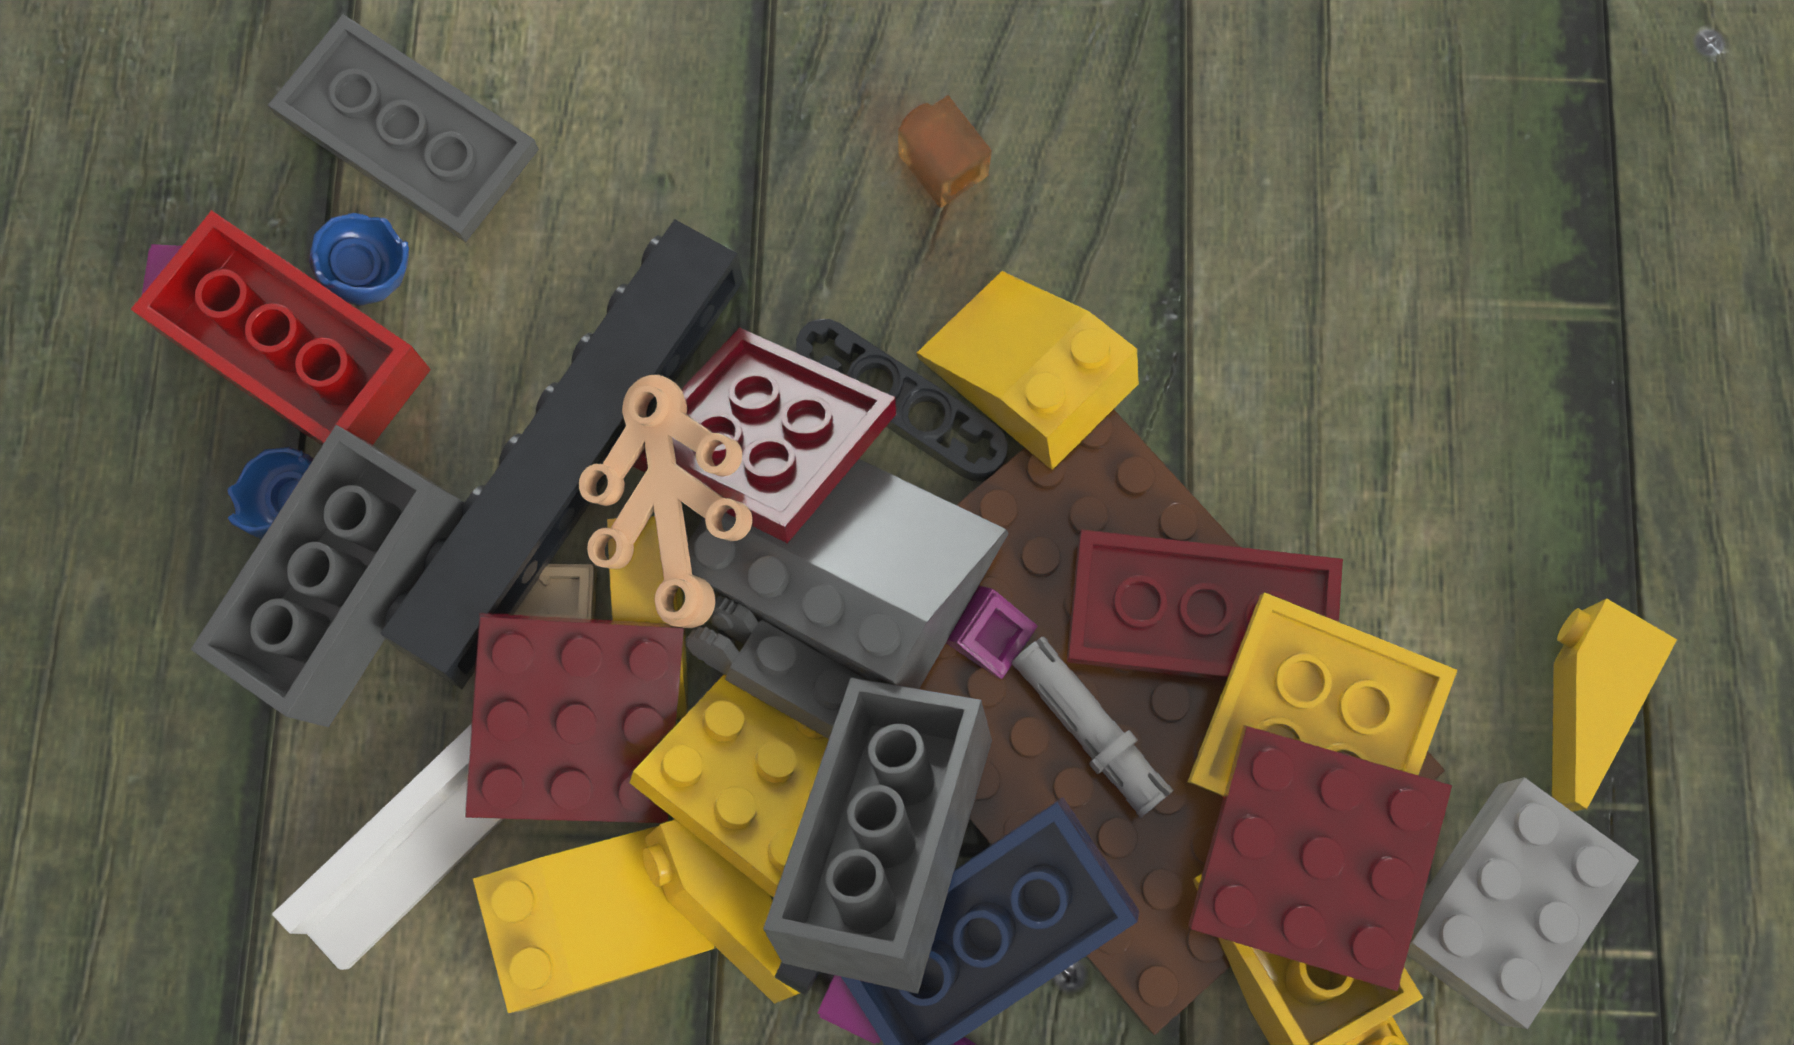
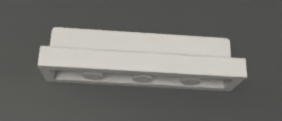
[272,725,504,970]

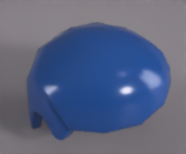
[309,213,409,306]
[228,447,314,540]

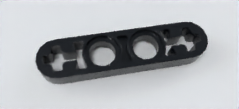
[796,319,1007,481]

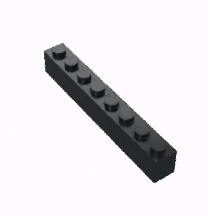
[380,219,744,689]

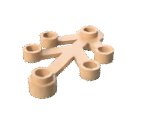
[579,375,752,628]

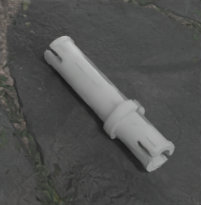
[1011,636,1174,818]

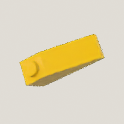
[1552,598,1677,812]
[643,819,800,1004]

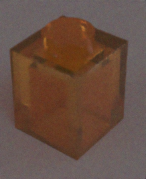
[898,95,992,208]

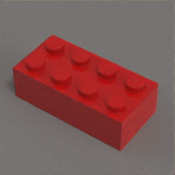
[131,210,431,446]

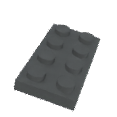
[268,14,539,243]

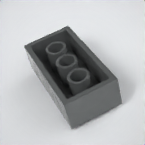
[191,425,465,727]
[763,678,992,993]

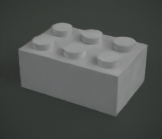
[1407,777,1639,1029]

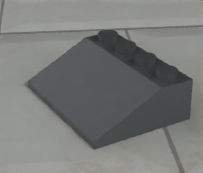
[688,459,1009,689]

